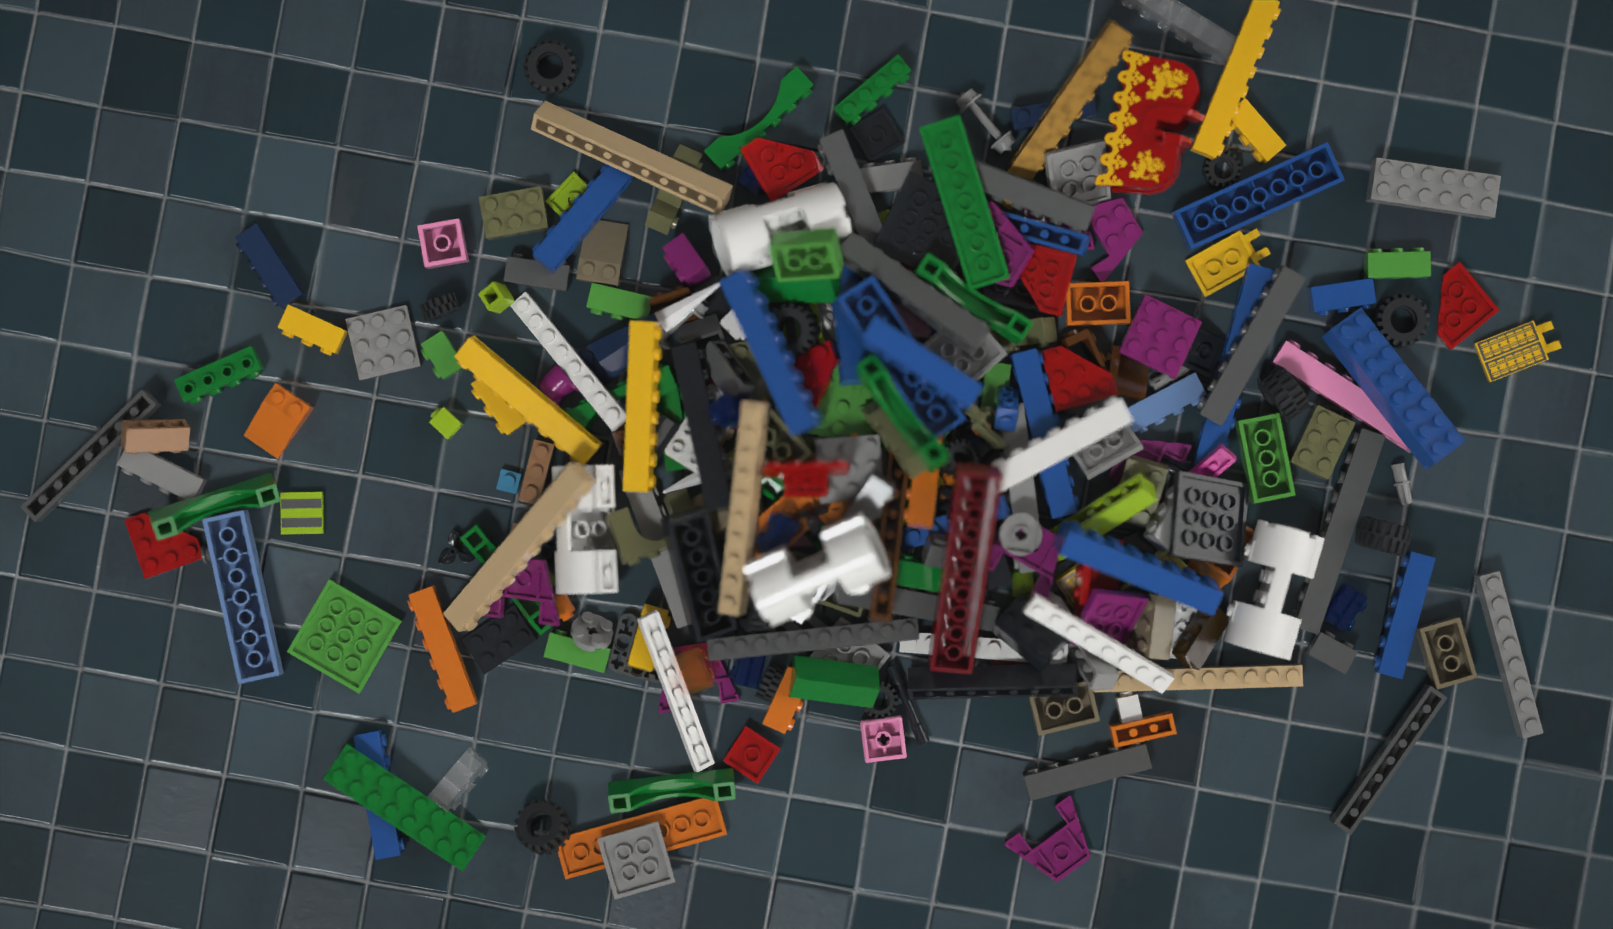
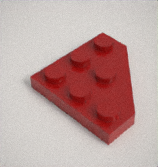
[739,137,824,202]
[1020,243,1078,317]
[1436,262,1499,350]
[794,340,839,410]
[1040,346,1119,413]
[124,513,202,579]

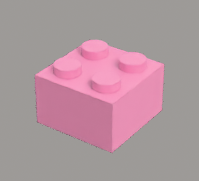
[417,218,469,269]

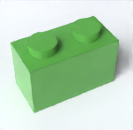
[420,331,463,380]

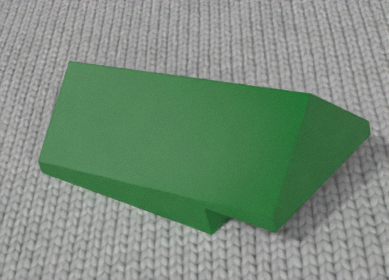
[752,261,841,304]
[788,655,880,708]

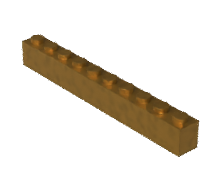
[989,18,1132,211]

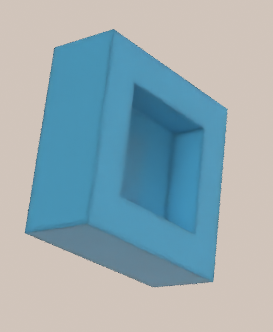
[496,469,522,494]

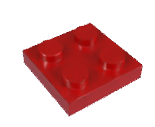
[723,726,781,784]

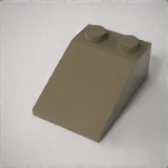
[576,220,629,287]

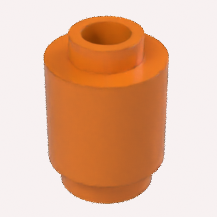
[554,592,576,622]

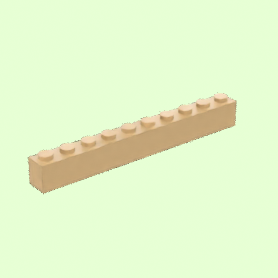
[531,101,733,214]
[718,400,770,616]
[443,463,596,632]
[1093,664,1303,692]

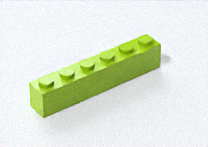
[1049,473,1158,563]

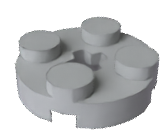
[999,513,1042,556]
[570,612,613,652]

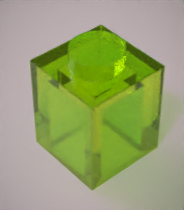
[1010,572,1034,600]

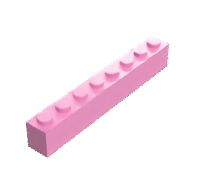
[1269,340,1411,453]

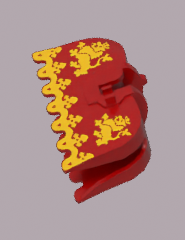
[1094,50,1205,195]

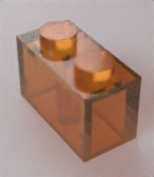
[674,645,715,695]

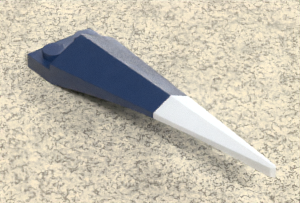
[577,283,721,385]

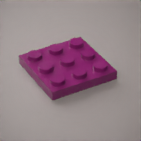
[1118,294,1202,379]
[1068,589,1148,645]

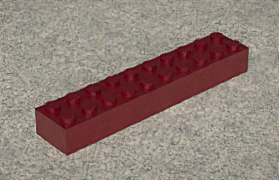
[927,463,1002,674]

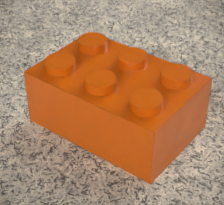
[1064,281,1131,327]

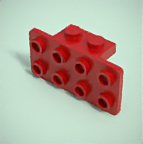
[762,460,849,498]
[1073,538,1124,618]

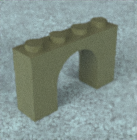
[605,488,694,566]

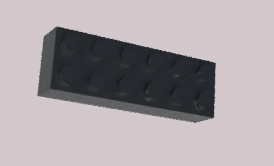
[660,506,737,643]

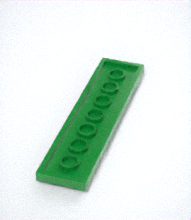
[919,115,1010,291]
[322,743,486,871]

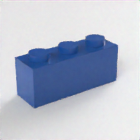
[1307,278,1376,316]

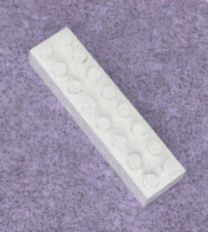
[991,397,1134,492]

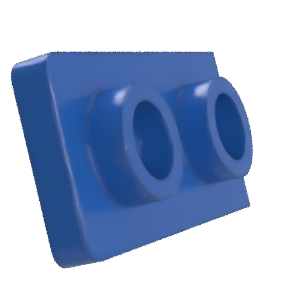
[994,386,1019,432]

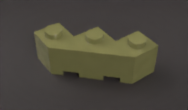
[644,144,703,235]
[987,317,1057,351]
[861,400,926,479]

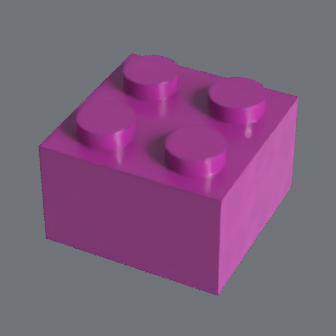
[662,233,713,291]

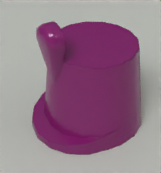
[538,364,580,405]

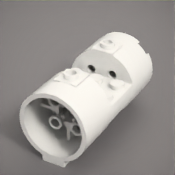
[708,182,851,277]
[552,465,619,594]
[744,511,891,627]
[1223,520,1325,660]

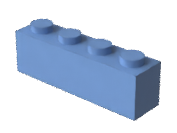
[1127,373,1207,435]

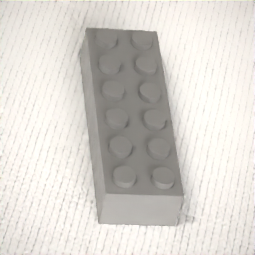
[1366,158,1501,220]

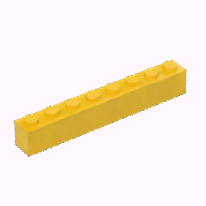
[1190,0,1281,160]
[623,321,663,492]
[454,335,603,466]

